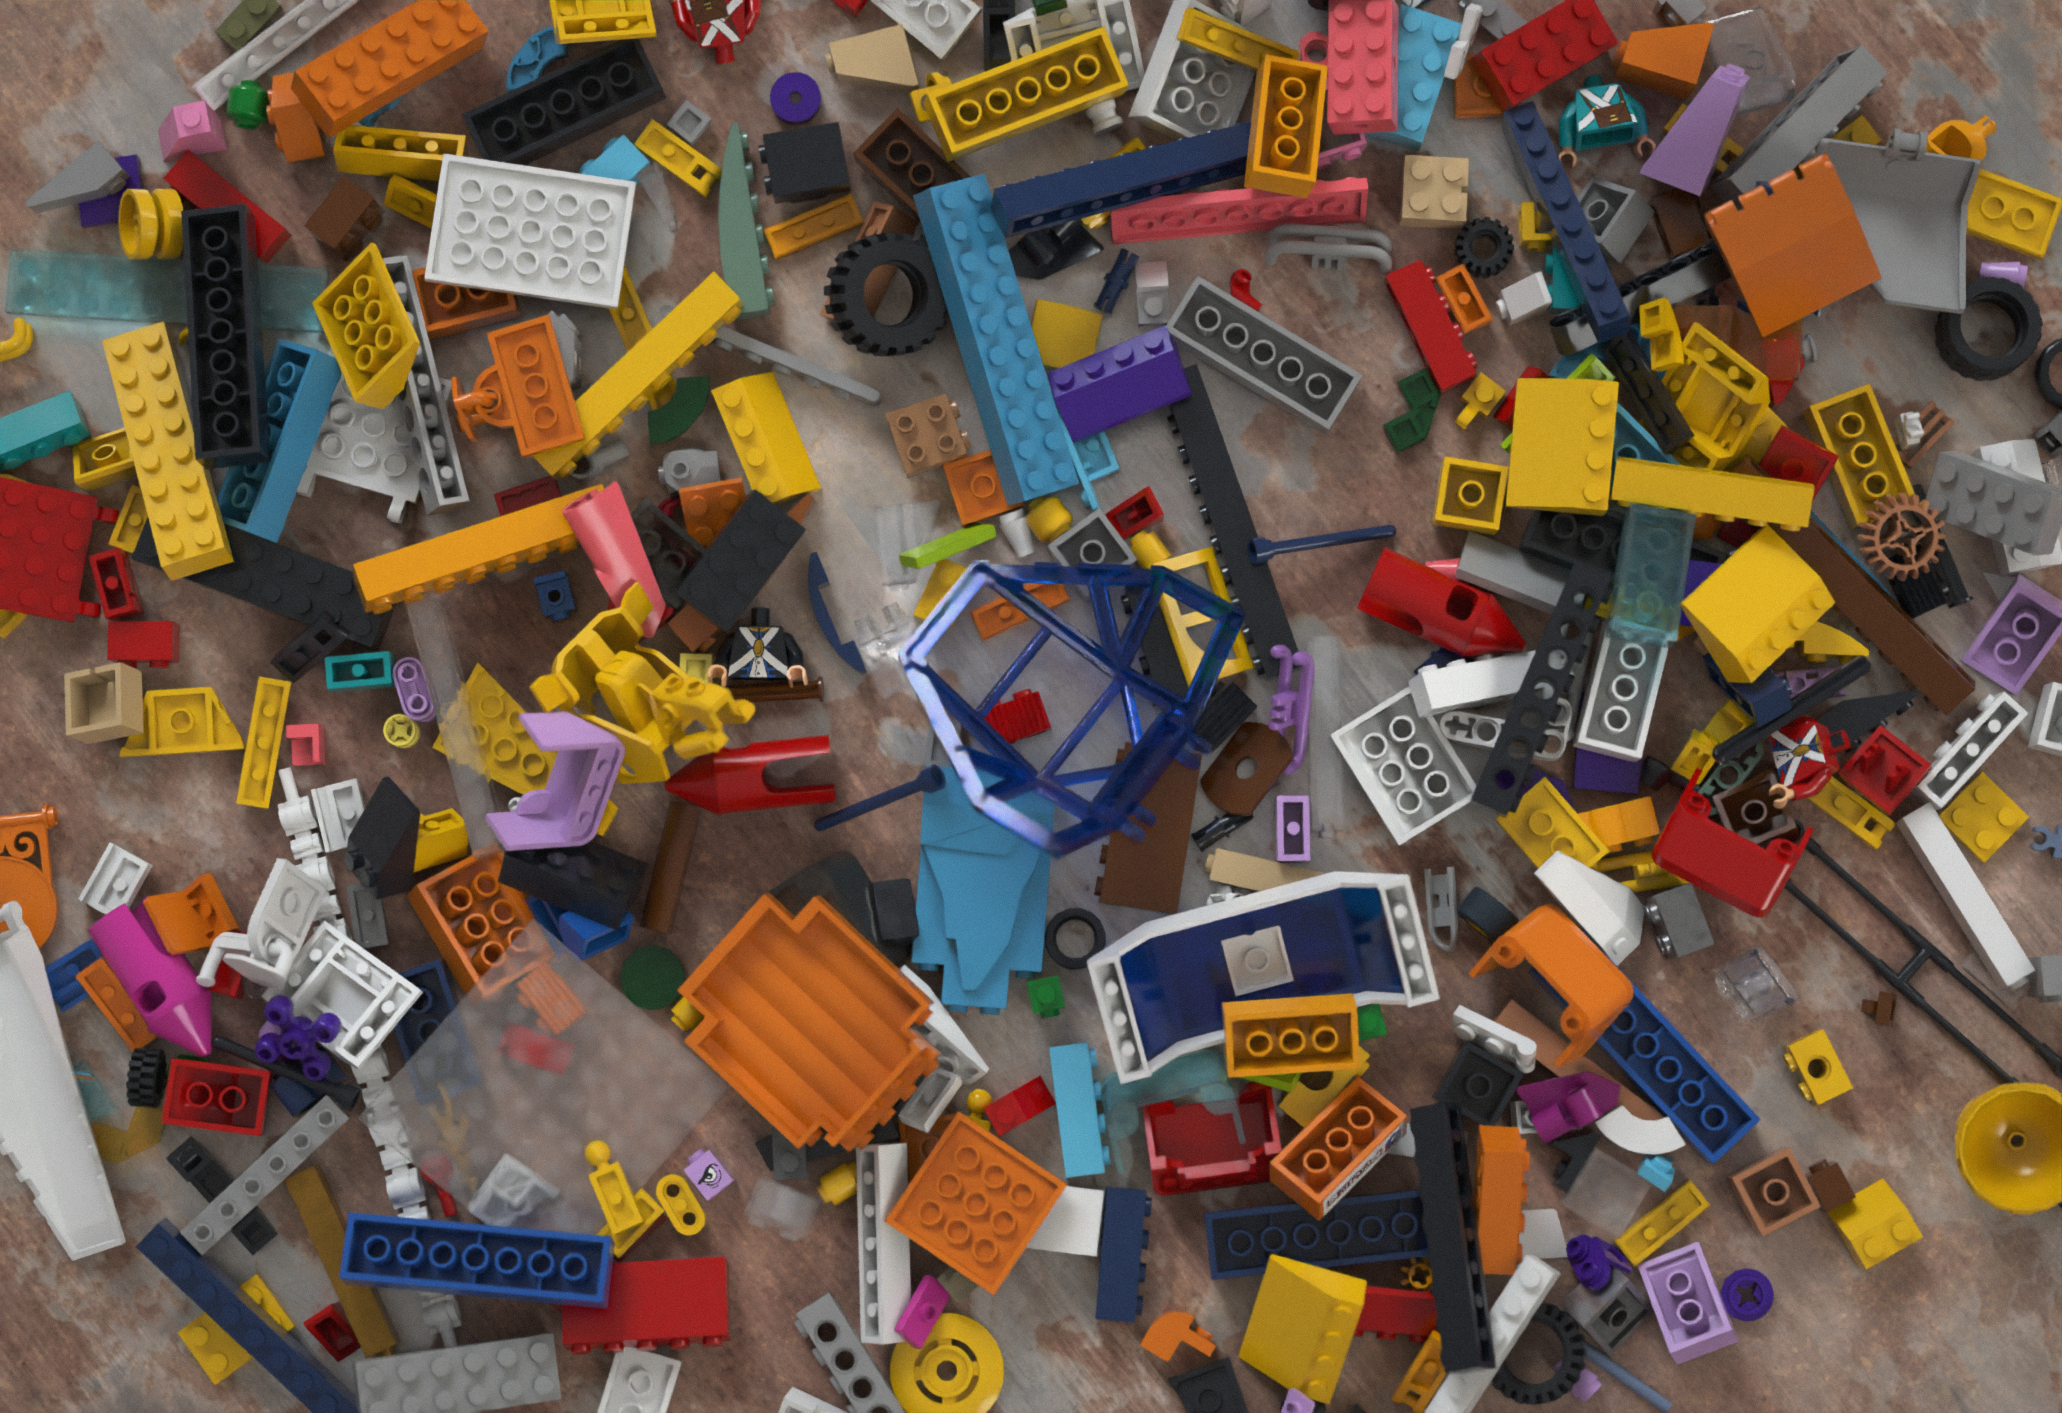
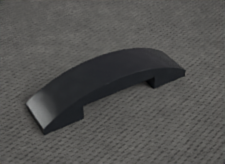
[166,1136,278,1256]

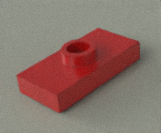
[493,475,562,516]

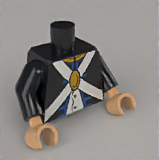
[707,607,808,688]

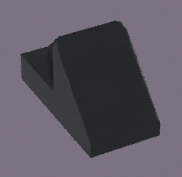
[1547,1132,1601,1192]

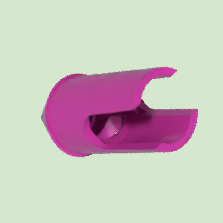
[88,896,212,1057]

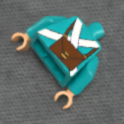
[1558,74,1656,168]

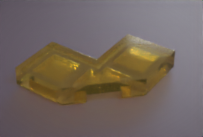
[93,1107,166,1163]

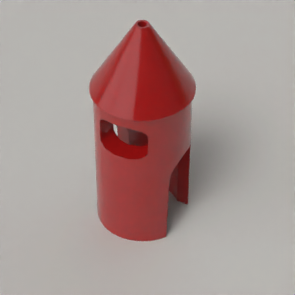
[1357,547,1526,659]
[664,735,836,817]

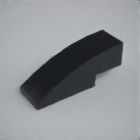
[983,0,1015,72]

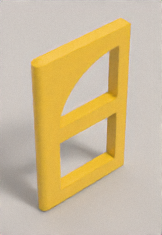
[1146,547,1254,689]

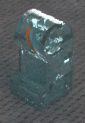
[73,1059,120,1124]

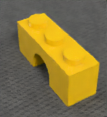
[1276,1046,1370,1129]

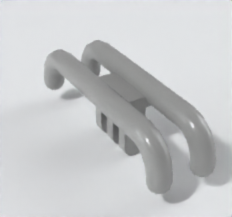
[1264,223,1393,275]

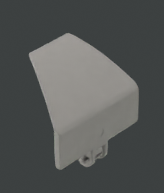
[1815,128,1981,314]

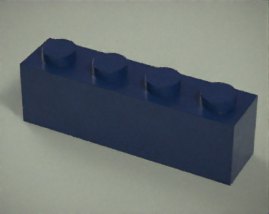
[1095,1186,1152,1323]

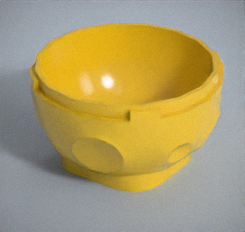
[1954,1082,2062,1215]

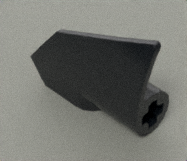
[1009,219,1104,280]

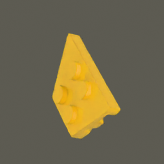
[120,687,246,758]

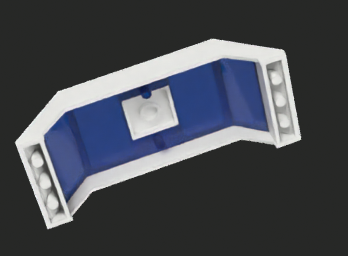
[1087,871,1440,1084]

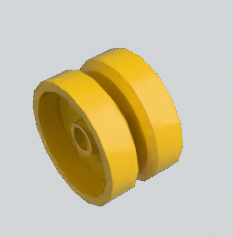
[119,188,183,260]

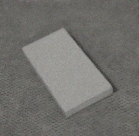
[1455,530,1585,615]

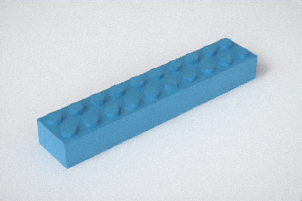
[913,173,1079,506]

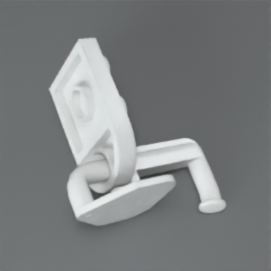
[196,858,327,989]

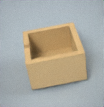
[1399,155,1469,229]
[64,662,143,744]

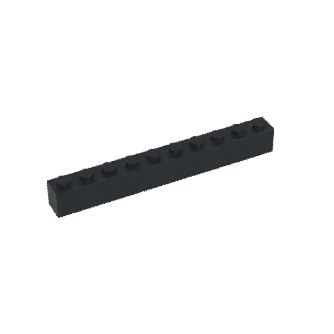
[1167,364,1301,682]

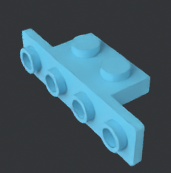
[1051,391,1121,512]

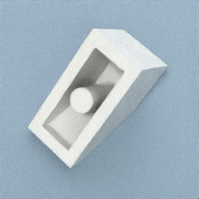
[1495,271,1552,326]

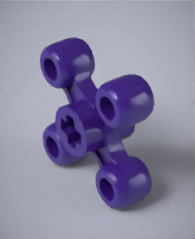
[255,994,342,1081]

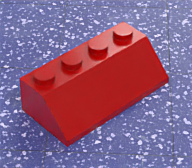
[1353,1286,1439,1344]

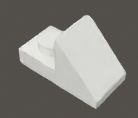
[1134,261,1170,327]

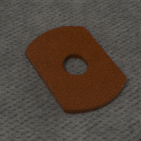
[1200,722,1294,816]

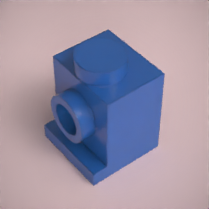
[533,570,578,622]

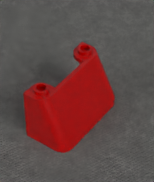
[1141,1081,1282,1196]

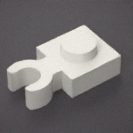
[1894,411,1924,450]

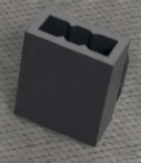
[758,122,851,204]

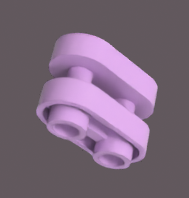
[392,657,440,723]

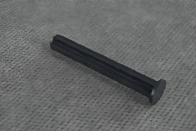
[1912,484,1973,609]

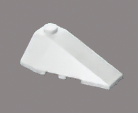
[1534,850,1644,966]

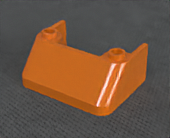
[1468,904,1634,1068]

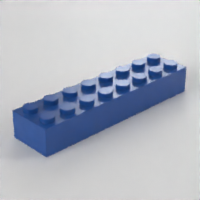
[1528,927,1761,1164]
[339,1212,615,1309]

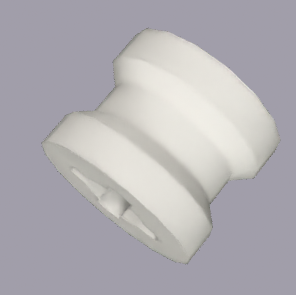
[1085,99,1124,136]

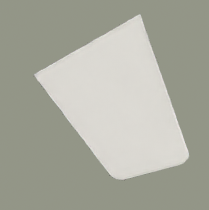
[1519,1209,1568,1260]

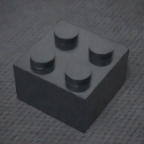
[1431,1041,1524,1126]

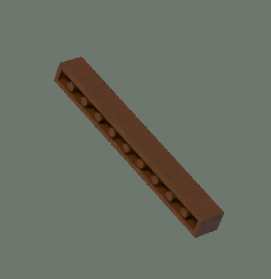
[1728,453,1975,715]

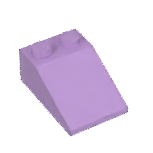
[1961,574,2062,696]
[1638,1241,1739,1365]

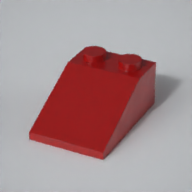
[161,1058,273,1136]

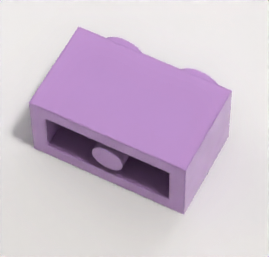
[1275,796,1310,863]

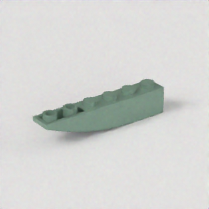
[718,123,775,321]

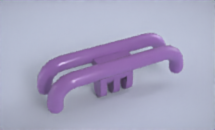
[1269,645,1314,775]

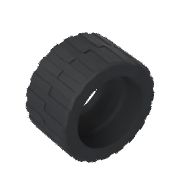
[1934,277,2043,381]

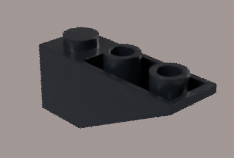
[1815,690,1919,754]

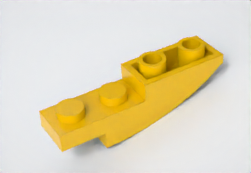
[1788,621,1869,664]

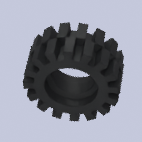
[1454,217,1514,279]
[126,1048,167,1108]

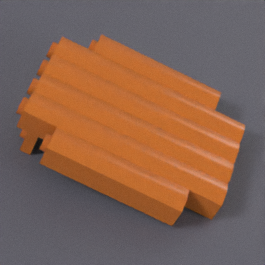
[677,892,941,1152]

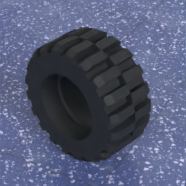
[824,232,948,357]

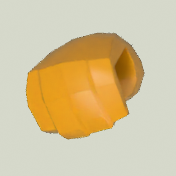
[1925,116,1997,161]

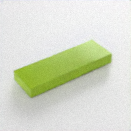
[898,523,997,569]

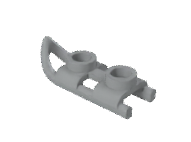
[1424,867,1459,952]

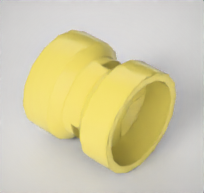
[383,714,421,749]

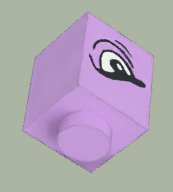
[684,1148,736,1201]

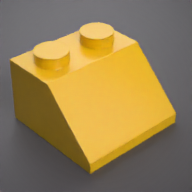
[1827,1178,1923,1270]

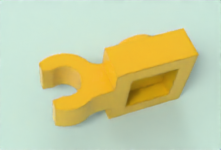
[1454,372,1506,430]

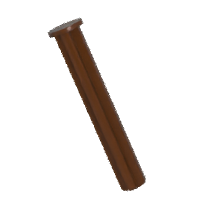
[724,676,824,702]

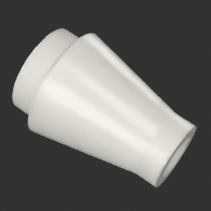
[999,508,1035,558]

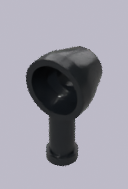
[1639,755,1701,792]

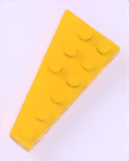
[432,662,619,837]

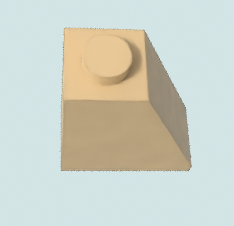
[825,24,919,93]

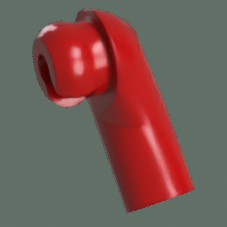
[1230,268,1263,311]

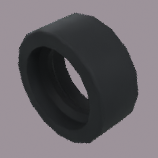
[1045,908,1106,970]

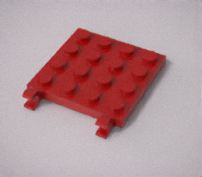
[0,477,119,623]

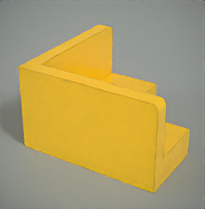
[414,808,469,872]

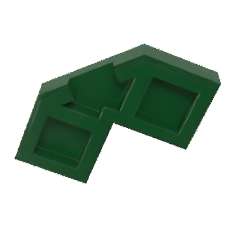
[1383,368,1440,454]

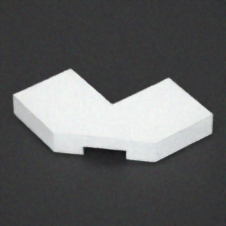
[1444,3,1483,79]

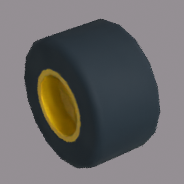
[1457,887,1520,943]

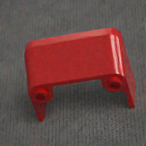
[1651,768,1814,918]

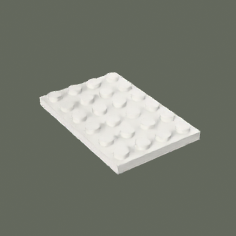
[424,153,636,309]

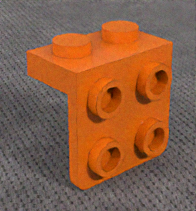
[144,873,239,955]

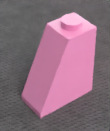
[158,100,227,163]

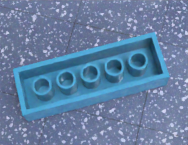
[217,339,342,543]

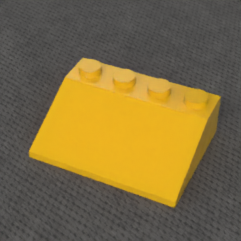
[312,243,420,409]
[1505,378,1619,516]
[1680,525,1836,683]
[1238,1254,1367,1404]

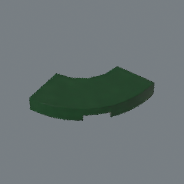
[647,376,710,446]

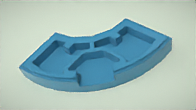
[506,26,568,93]

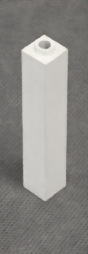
[1896,802,2035,991]

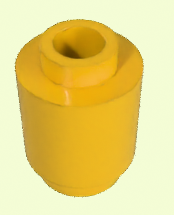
[1129,530,1172,574]
[671,997,705,1032]
[817,1161,857,1206]

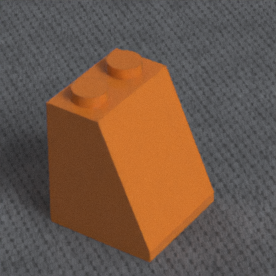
[1611,22,1715,100]

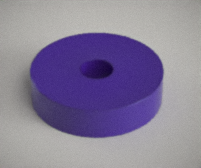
[770,72,821,125]

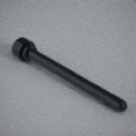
[212,1036,361,1111]

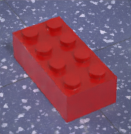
[1471,0,1619,113]

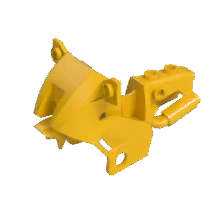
[529,582,755,784]

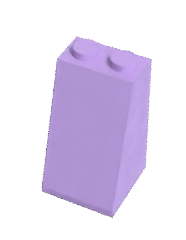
[1640,64,1751,196]

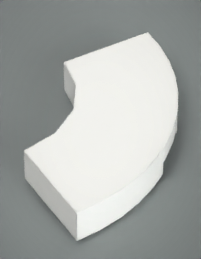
[1594,1105,1686,1154]

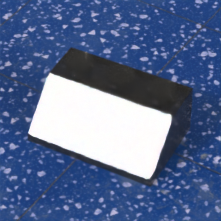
[630,497,705,613]

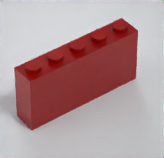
[562,1257,730,1355]

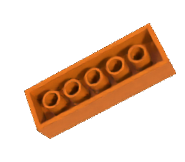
[291,0,489,138]

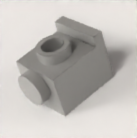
[1653,0,1707,27]

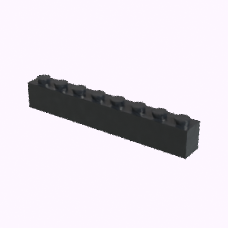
[1410,1102,1496,1374]

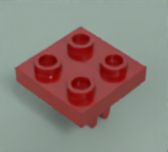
[1837,725,1932,816]

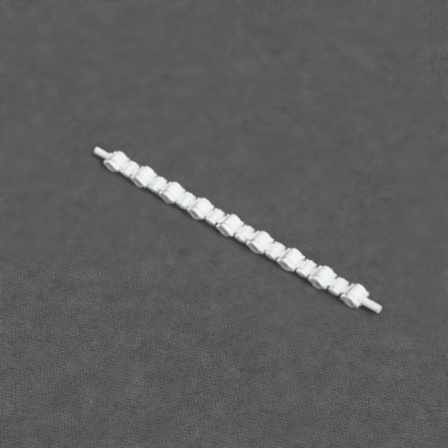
[278,767,463,1347]

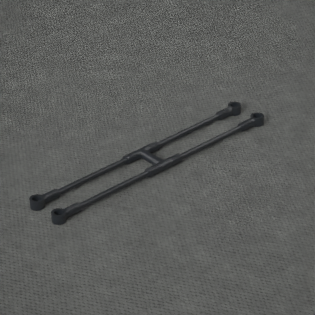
[1783,820,2062,1084]

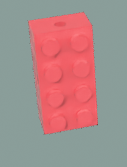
[1327,0,1399,135]

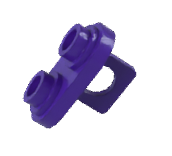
[1566,1235,1633,1291]

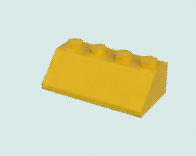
[711,371,821,507]

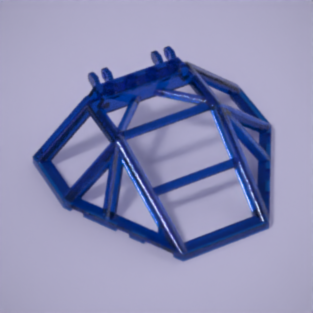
[898,560,1245,859]

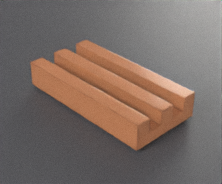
[1893,400,1955,469]

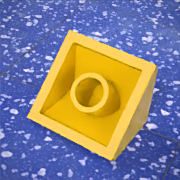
[72,427,137,492]

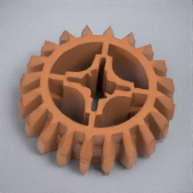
[1857,492,1947,581]

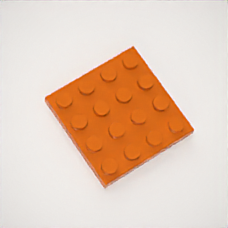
[885,1111,1068,1296]

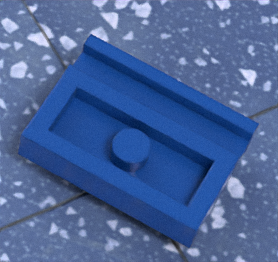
[45,938,103,1013]

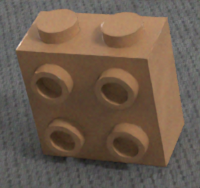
[885,393,972,479]

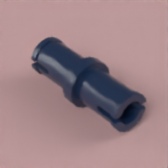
[1093,248,1139,315]

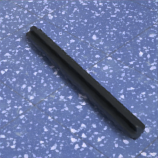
[1712,655,1871,765]

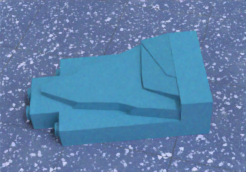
[912,765,1056,1015]

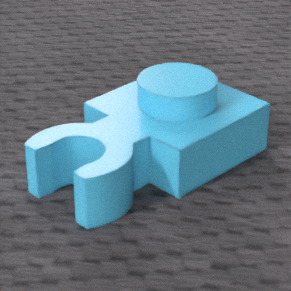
[1637,1154,1676,1192]

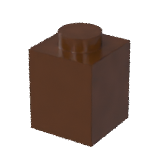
[1805,1159,1856,1212]

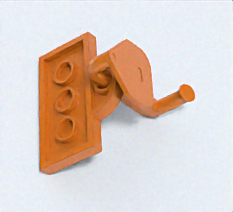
[451,314,586,458]

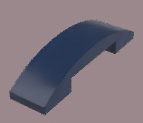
[808,552,868,675]

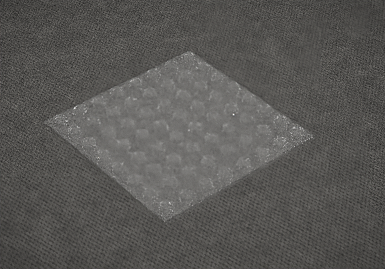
[358,918,730,1235]

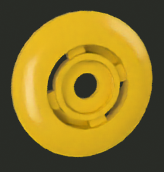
[890,1313,1004,1413]

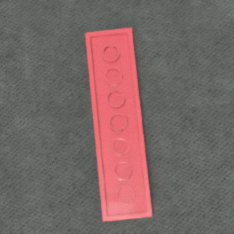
[1110,177,1368,245]

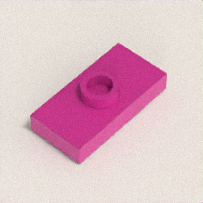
[894,1275,951,1349]

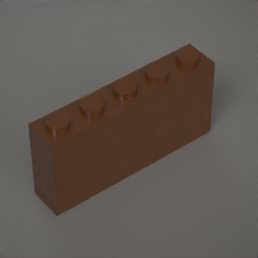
[1094,742,1202,915]

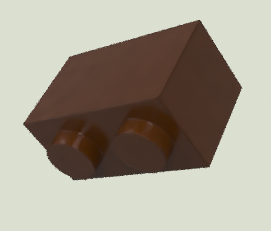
[1648,188,1712,261]

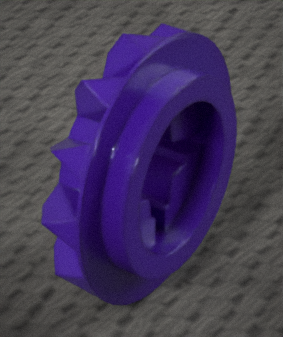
[1720,1268,1774,1321]

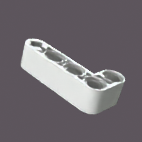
[1439,697,1572,761]

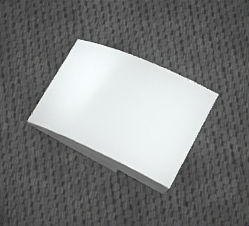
[1026,1186,1107,1256]

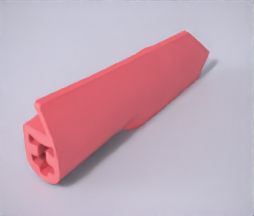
[562,481,666,638]

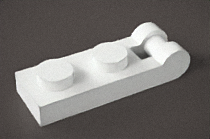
[1452,1005,1537,1073]

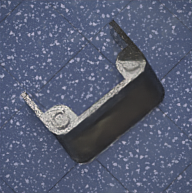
[767,851,911,967]

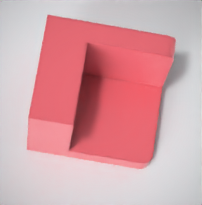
[286,724,326,766]

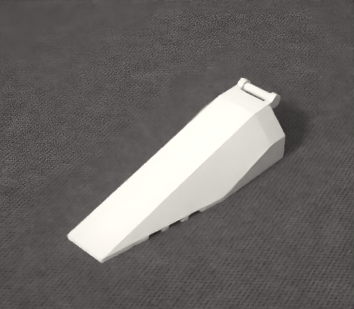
[0,901,126,1261]

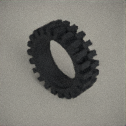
[1491,1302,1587,1405]

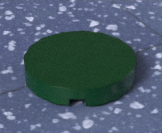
[620,945,686,1010]

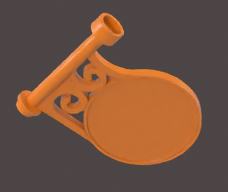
[0,804,59,950]

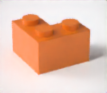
[266,72,325,163]

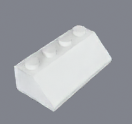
[1971,439,2062,577]

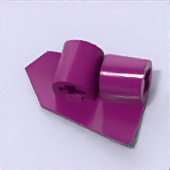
[1516,1071,1620,1143]

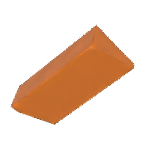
[1435,264,1493,335]

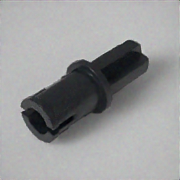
[1190,813,1254,852]

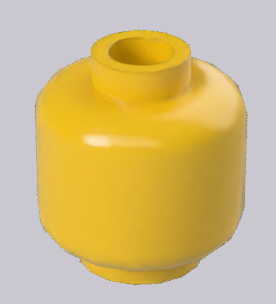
[1026,496,1073,543]

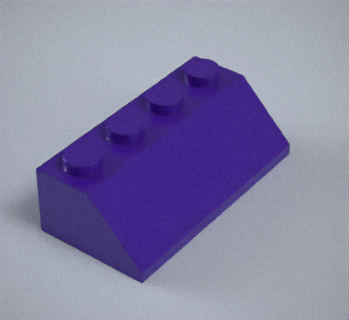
[1047,325,1192,443]

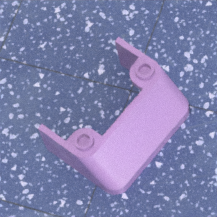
[485,712,625,851]

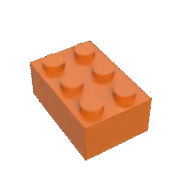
[412,267,522,340]

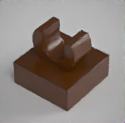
[1861,991,1897,1027]

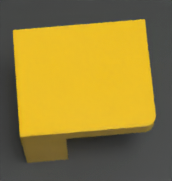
[1704,699,1754,744]

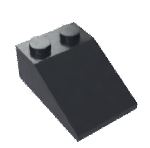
[344,776,421,900]

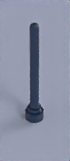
[1248,525,1396,565]
[814,765,946,831]

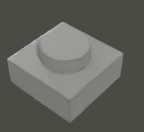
[667,100,712,146]

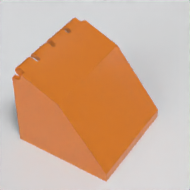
[1704,153,1882,338]

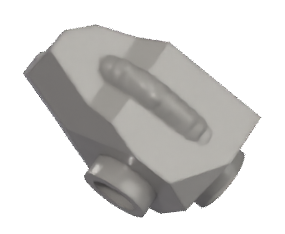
[658,447,721,496]

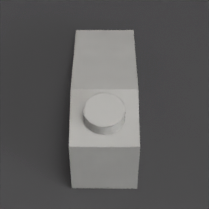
[24,141,130,214]

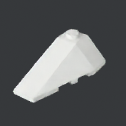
[899,965,989,1087]

